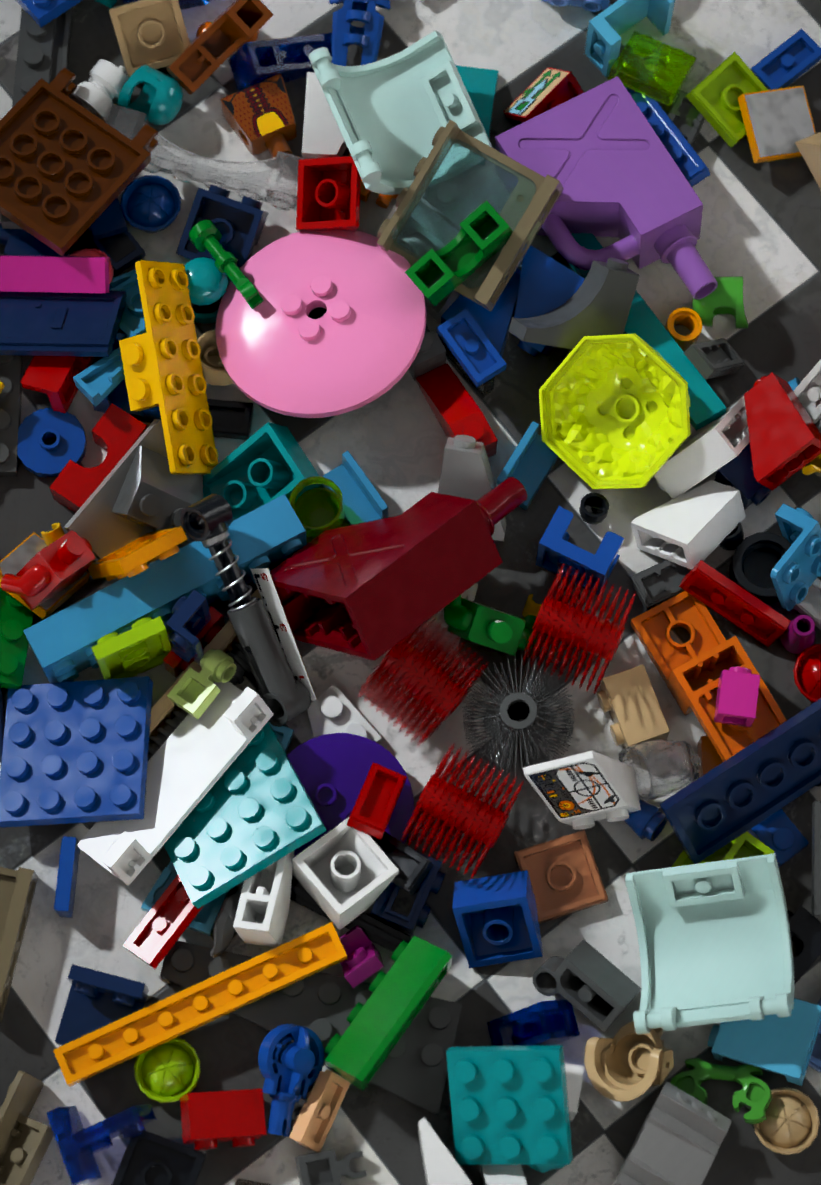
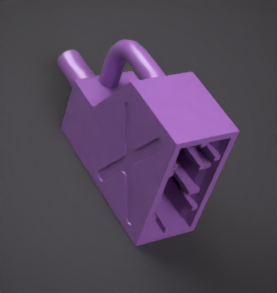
[495,76,718,300]

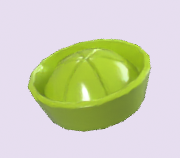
[134,1038,201,1103]

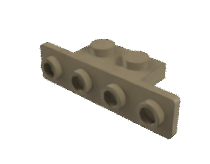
[0,1070,56,1185]

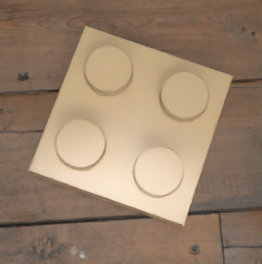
[108,0,190,77]

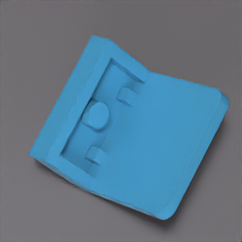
[770,503,821,611]

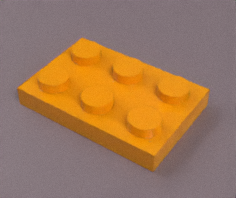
[88,526,188,581]

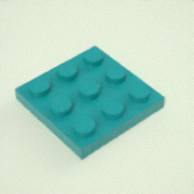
[446,1045,573,1165]

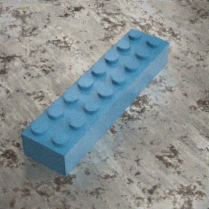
[23,494,307,683]

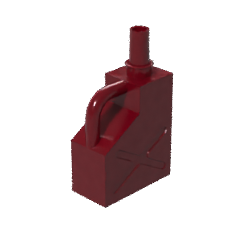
[270,477,527,661]

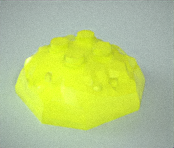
[539,333,691,489]

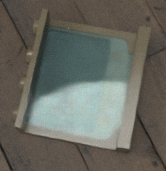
[377,120,564,312]

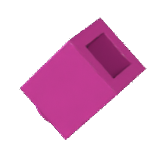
[714,667,760,727]

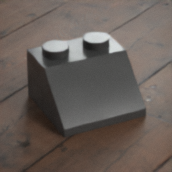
[112,445,203,543]

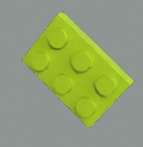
[91,616,172,679]

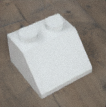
[292,816,399,930]

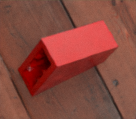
[744,372,821,491]

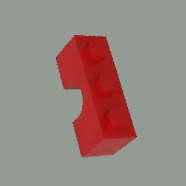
[49,403,148,513]

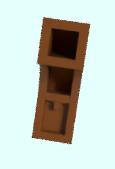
[166,0,274,95]

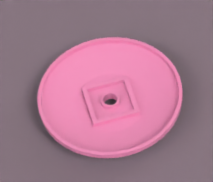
[215,230,427,418]

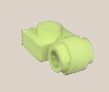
[167,649,237,719]

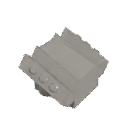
[614,1081,732,1185]

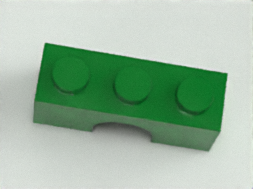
[405,200,513,306]

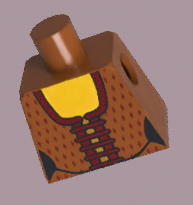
[221,74,297,163]

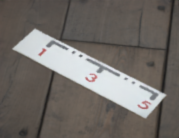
[251,568,317,700]

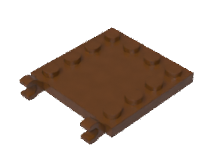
[0,68,158,256]

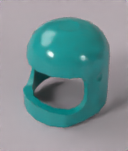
[118,65,184,125]
[184,257,229,324]

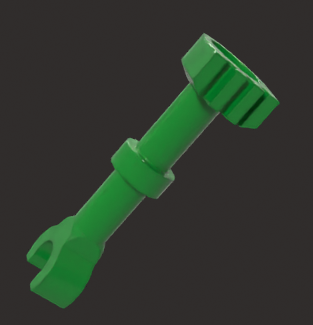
[189,219,264,309]

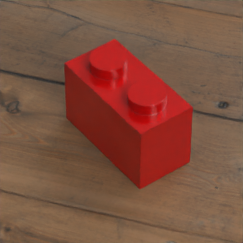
[180,1088,266,1150]

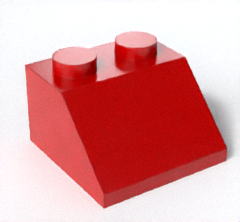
[296,156,361,231]

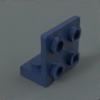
[55,964,149,1063]

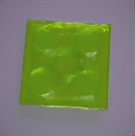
[608,31,697,106]

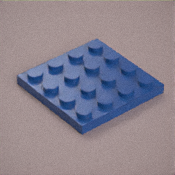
[0,676,153,828]

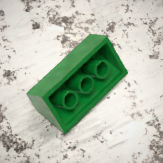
[324,935,453,1091]

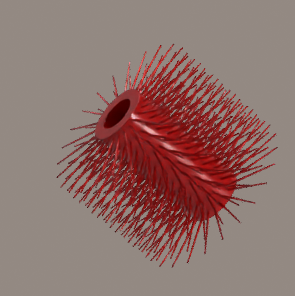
[522,564,636,694]
[358,617,489,746]
[401,743,524,880]

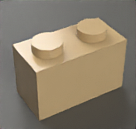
[597,664,670,754]

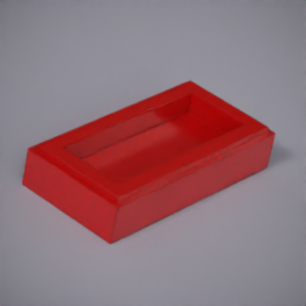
[346,762,407,840]

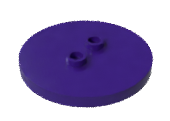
[287,733,414,857]

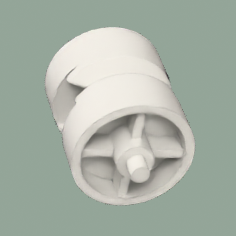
[69,59,129,122]

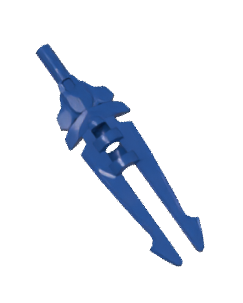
[329,0,391,66]

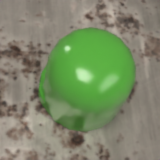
[692,276,748,329]

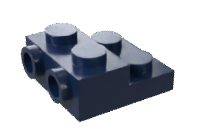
[176,184,269,268]

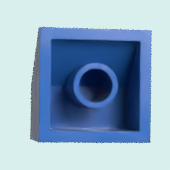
[452,870,543,968]

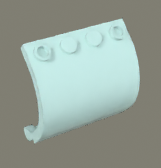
[308,30,493,195]
[625,854,794,1034]

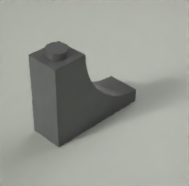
[508,257,640,350]

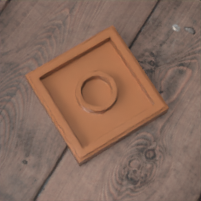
[514,830,608,924]

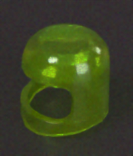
[289,476,345,538]

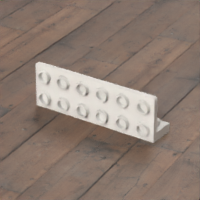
[78,681,274,886]

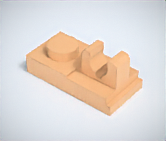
[289,1069,350,1152]

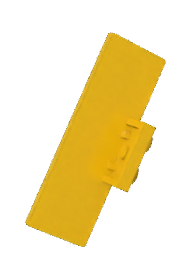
[119,260,218,475]

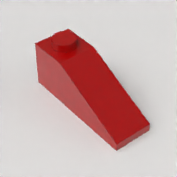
[416,363,498,458]

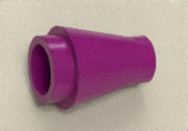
[780,615,816,654]

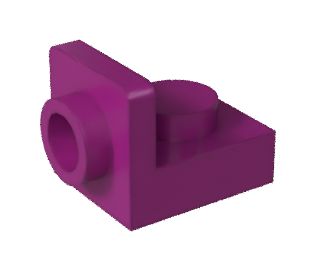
[339,926,384,988]

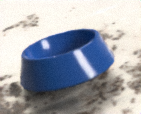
[120,175,181,233]

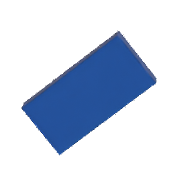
[54,836,80,918]

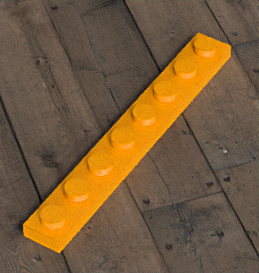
[53,922,348,1087]

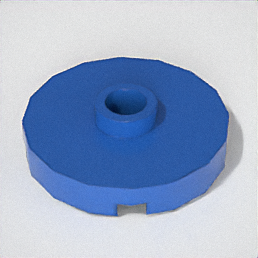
[17,407,87,478]

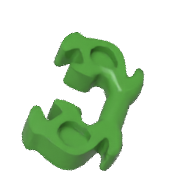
[671,1058,772,1124]

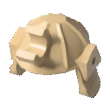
[584,1021,674,1102]

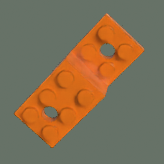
[630,591,787,762]

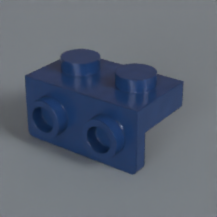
[166,589,211,665]

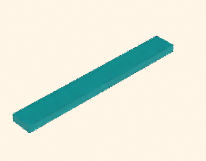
[569,233,727,431]

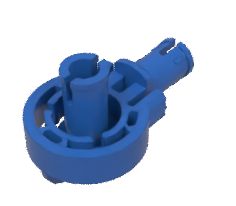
[258,1024,324,1136]

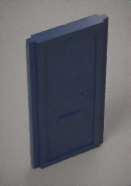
[0,290,127,357]

